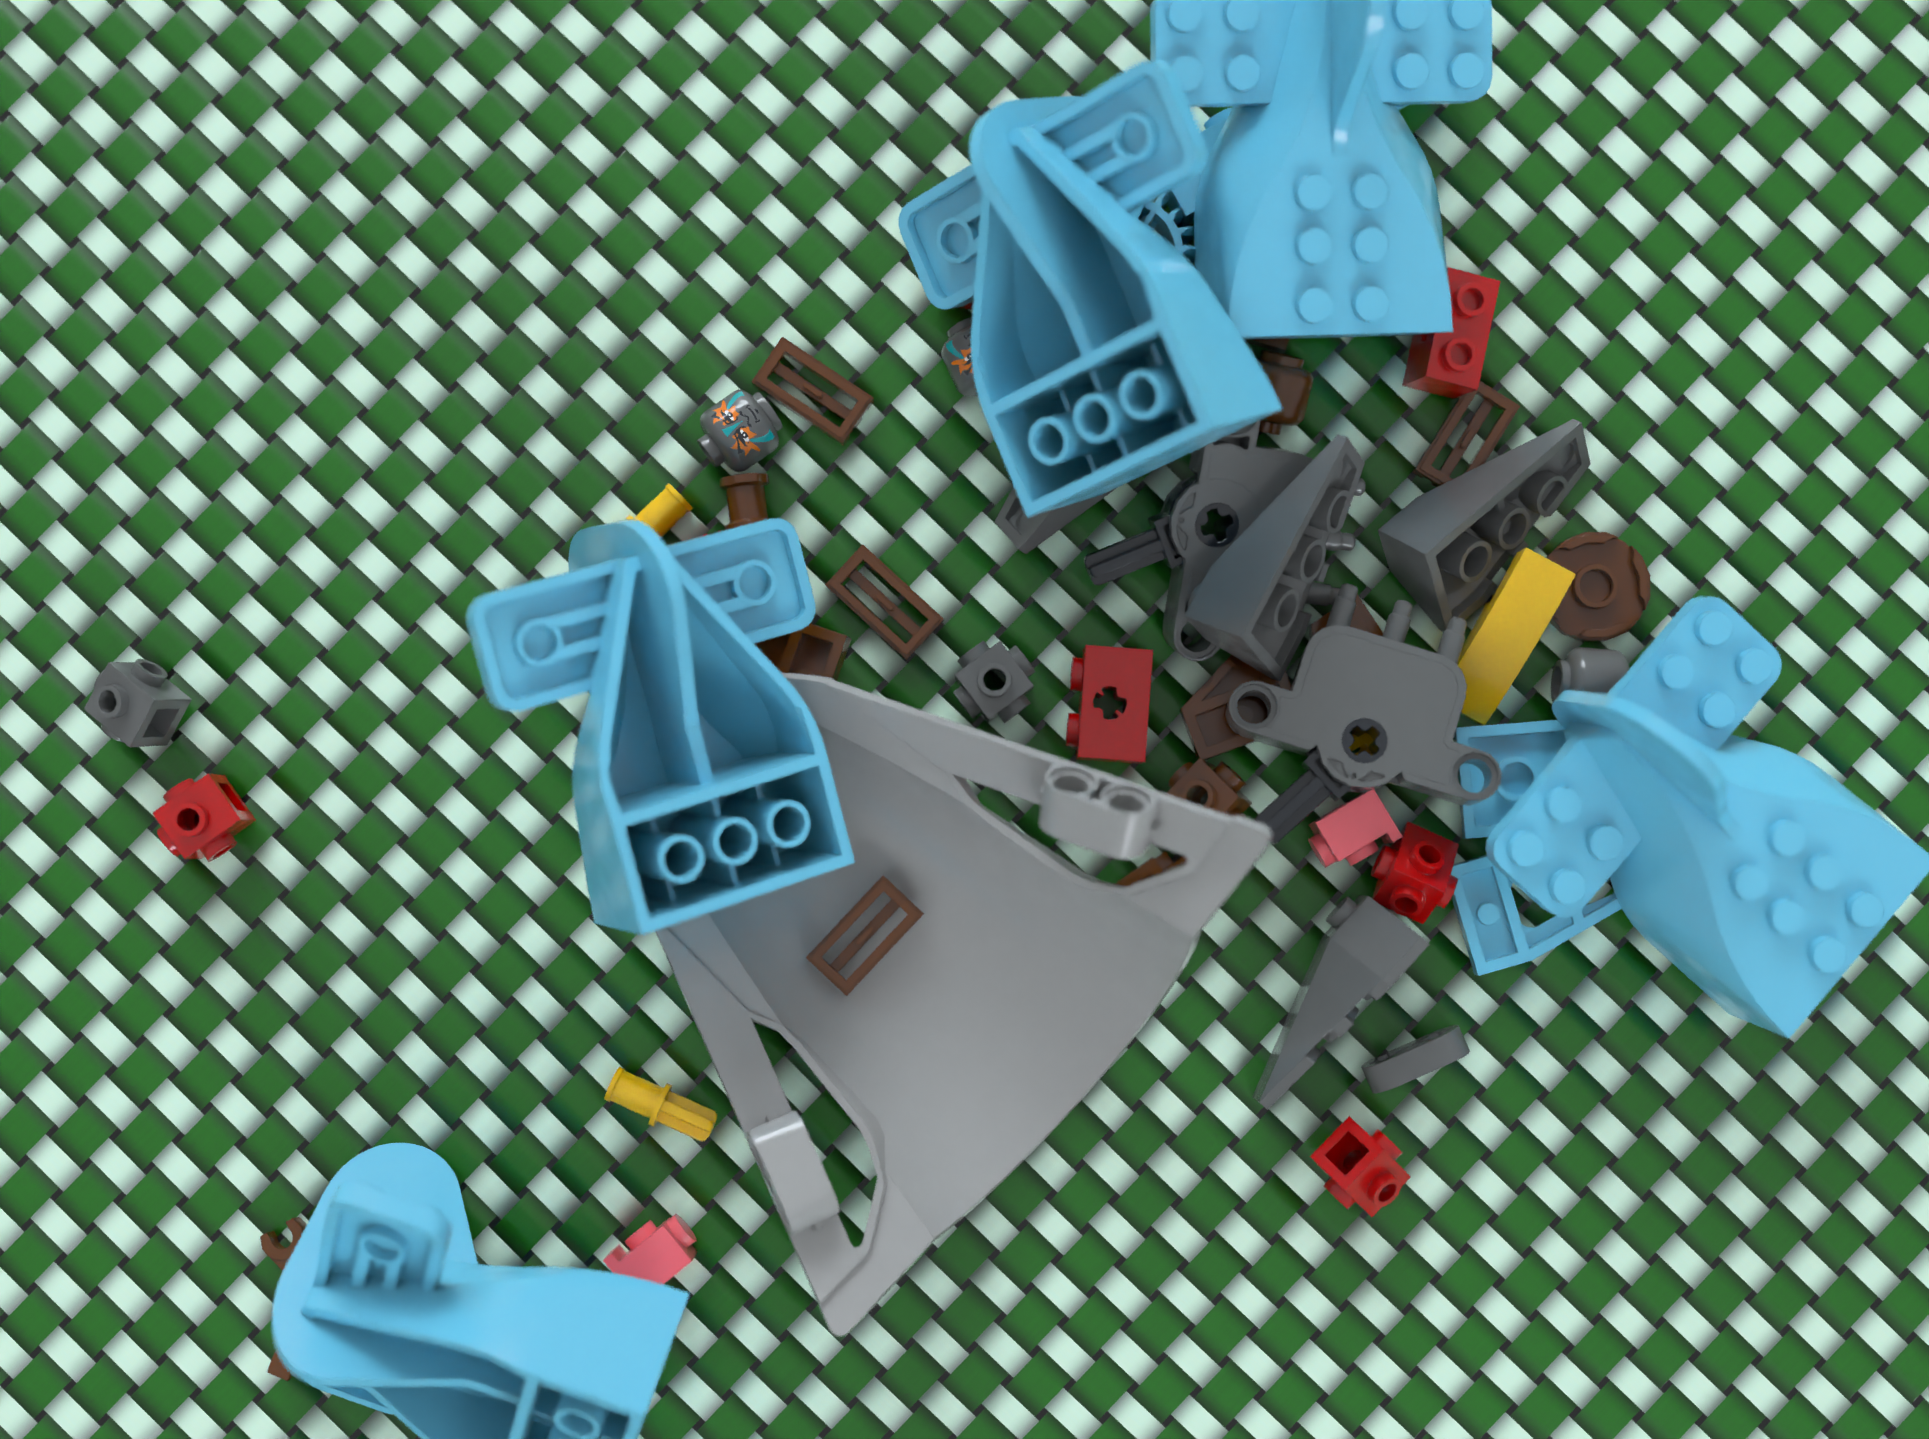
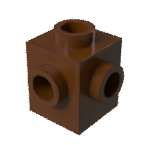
[1166,758,1252,818]

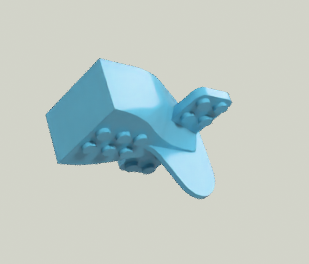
[1150,0,1492,340]
[898,61,1283,518]
[467,518,855,935]
[1486,596,1929,1039]
[272,1143,690,1439]

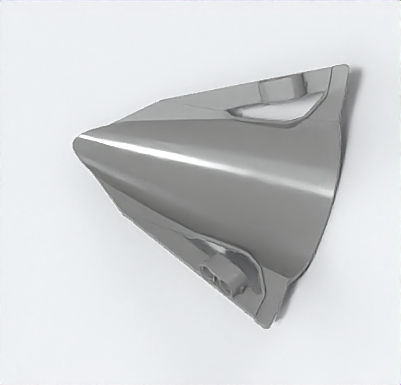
[655,672,1272,1336]

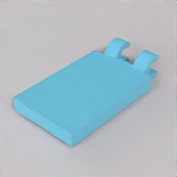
[1454,720,1567,839]

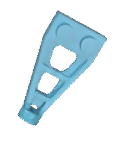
[1451,855,1622,976]

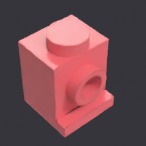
[1308,789,1403,868]
[603,1214,697,1285]

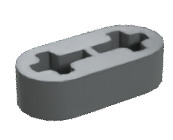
[1361,1025,1470,1093]

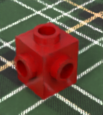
[152,773,256,862]
[1371,821,1459,924]
[1310,1116,1411,1218]

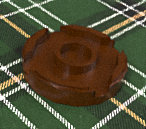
[1545,532,1650,642]

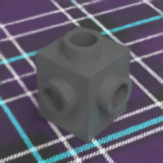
[953,641,1035,723]
[84,659,192,747]

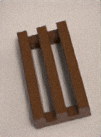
[751,337,874,446]
[1412,381,1520,487]
[825,544,944,661]
[806,875,924,996]

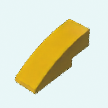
[1457,547,1576,726]

